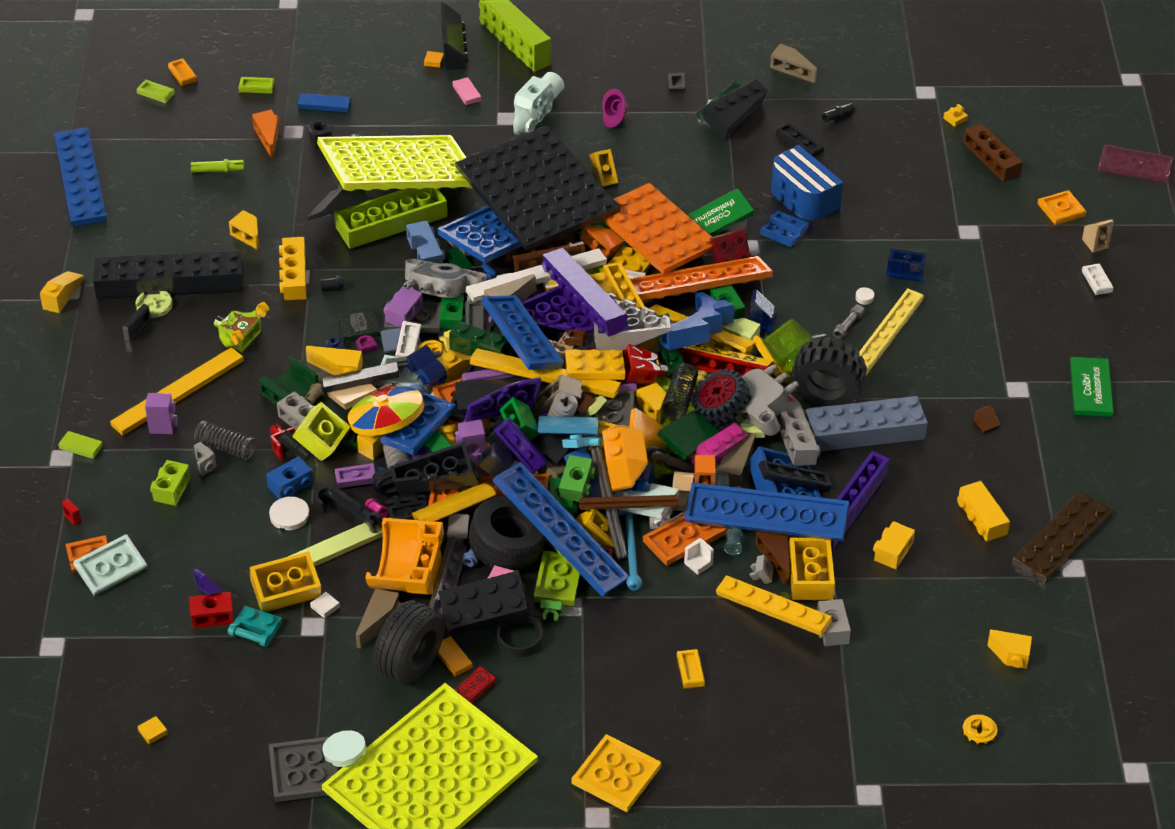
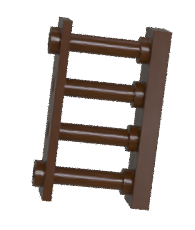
[505,231,585,272]

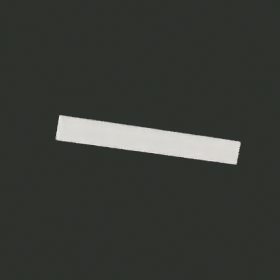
[466,248,607,303]

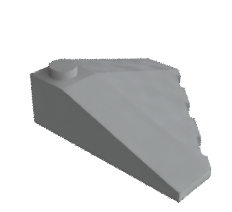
[594,293,671,350]

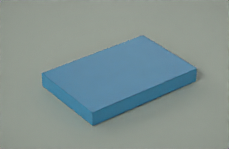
[538,416,598,434]

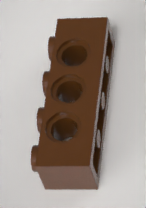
[963,123,1023,182]

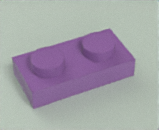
[335,463,375,488]

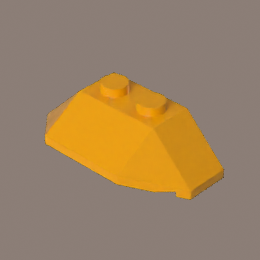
[602,425,648,491]

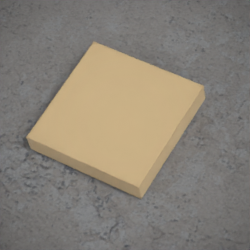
[327,384,378,410]

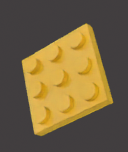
[572,734,661,812]

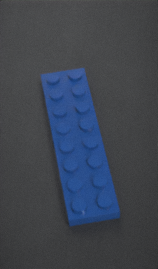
[54,127,107,226]
[493,462,629,597]
[685,482,850,541]

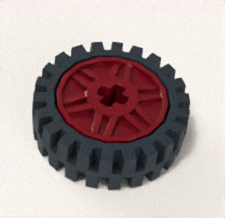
[692,369,750,424]

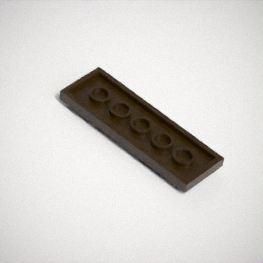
[1012,491,1113,583]

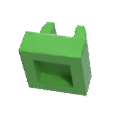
[540,599,563,622]

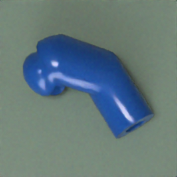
[481,263,497,281]

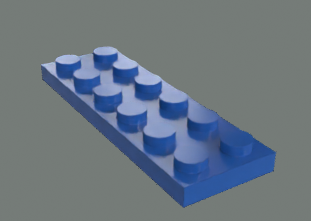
[481,295,564,370]

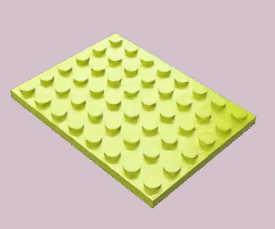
[317,135,473,191]
[322,683,538,829]

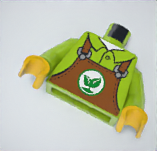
[214,302,270,352]

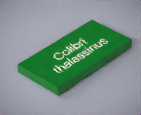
[687,188,755,237]
[1070,357,1113,417]

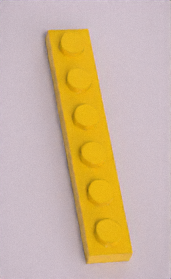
[716,575,832,636]

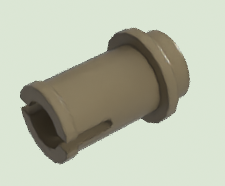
[304,383,324,405]

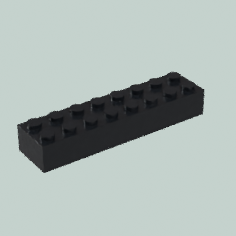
[93,250,244,298]

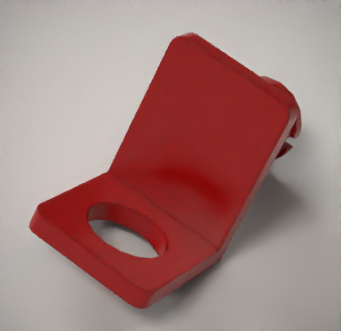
[270,424,296,461]

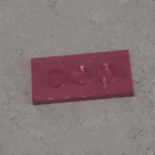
[1098,144,1173,183]

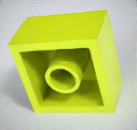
[292,402,350,461]

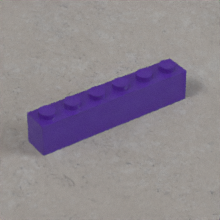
[831,451,889,550]

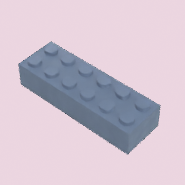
[805,396,928,452]

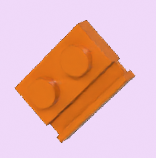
[66,535,108,573]

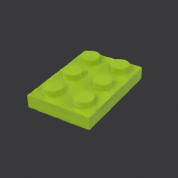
[534,550,580,606]

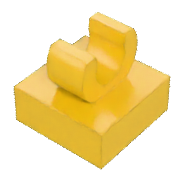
[943,104,968,127]

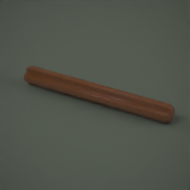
[579,495,679,510]

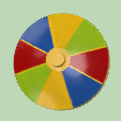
[348,387,424,436]

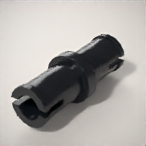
[821,103,855,123]

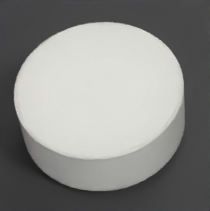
[855,288,874,305]

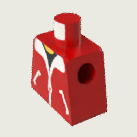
[623,344,668,385]

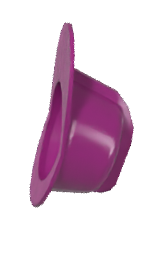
[602,89,629,128]

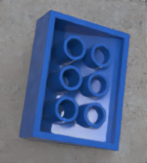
[748,446,821,498]

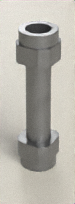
[833,305,864,339]

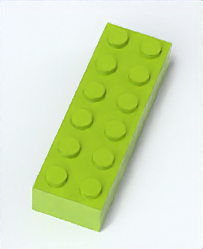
[479,0,551,72]
[334,188,448,249]

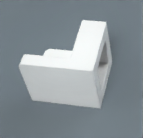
[684,538,714,575]

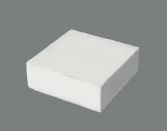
[310,592,340,618]

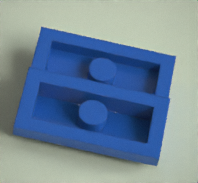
[760,210,809,247]

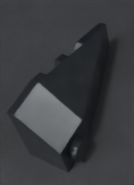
[531,414,581,466]

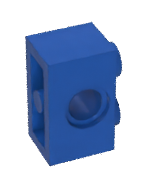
[266,456,313,499]

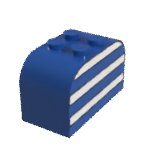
[771,145,843,221]

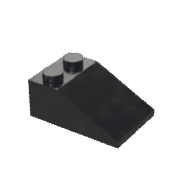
[307,184,368,221]

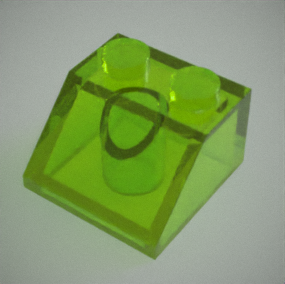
[762,319,814,372]

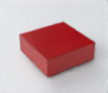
[62,498,82,526]

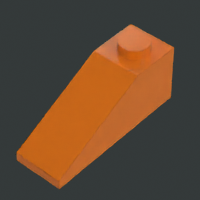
[252,109,280,158]

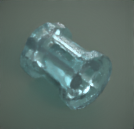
[724,528,744,555]

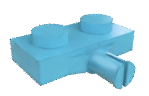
[562,434,604,448]

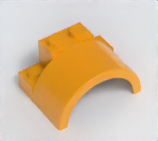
[365,518,444,595]

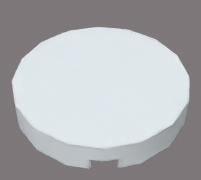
[269,497,309,531]

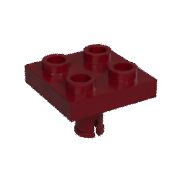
[710,229,751,263]

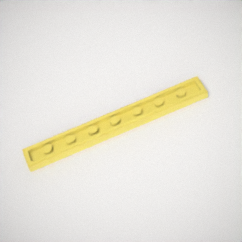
[859,288,924,375]

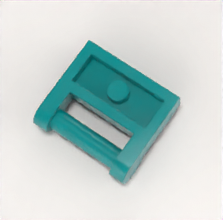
[228,606,282,647]

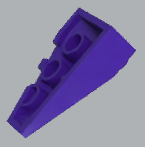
[465,377,541,422]

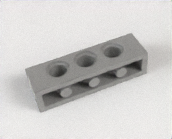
[776,401,820,466]

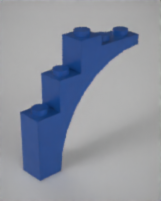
[660,291,735,350]

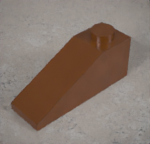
[755,531,790,585]

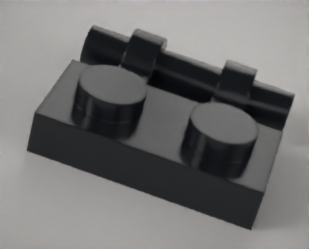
[384,492,428,520]

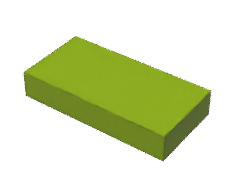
[238,77,275,94]
[137,80,175,103]
[58,431,103,459]

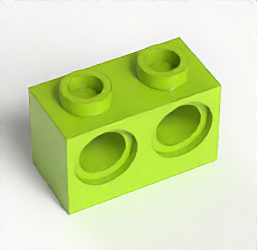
[150,460,191,506]

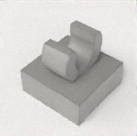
[750,555,773,584]

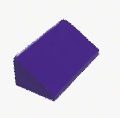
[193,568,222,595]

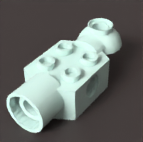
[513,72,564,136]

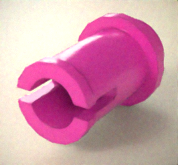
[365,498,388,519]

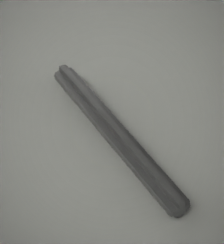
[591,447,628,560]

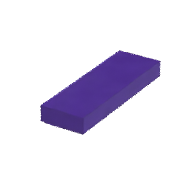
[494,417,548,474]

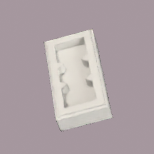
[1082,264,1114,295]
[395,321,421,357]

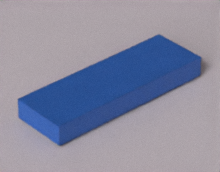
[297,93,351,112]

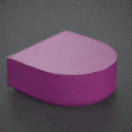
[356,335,378,355]

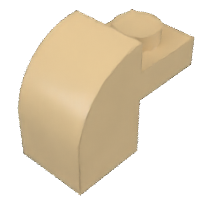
[672,472,694,512]

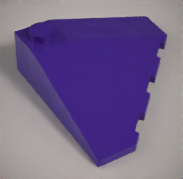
[521,286,594,333]

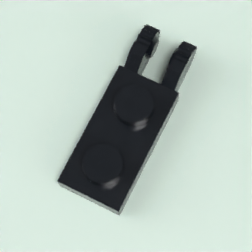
[647,446,695,473]

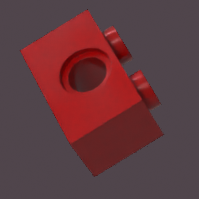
[189,592,234,629]

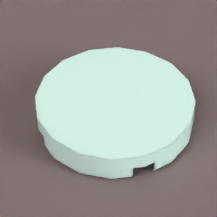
[322,730,367,767]

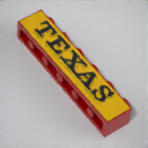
[658,344,774,377]

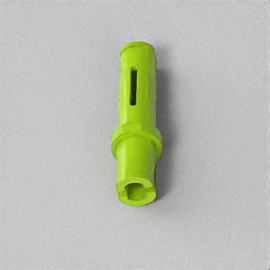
[191,159,244,173]

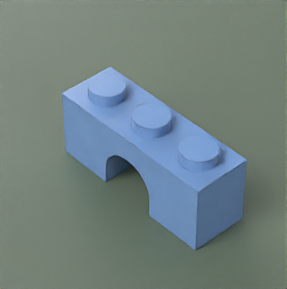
[406,220,445,264]

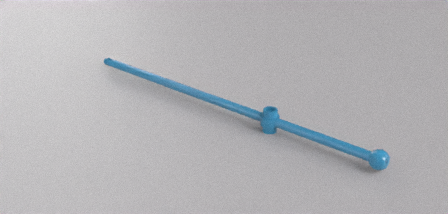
[618,510,642,591]

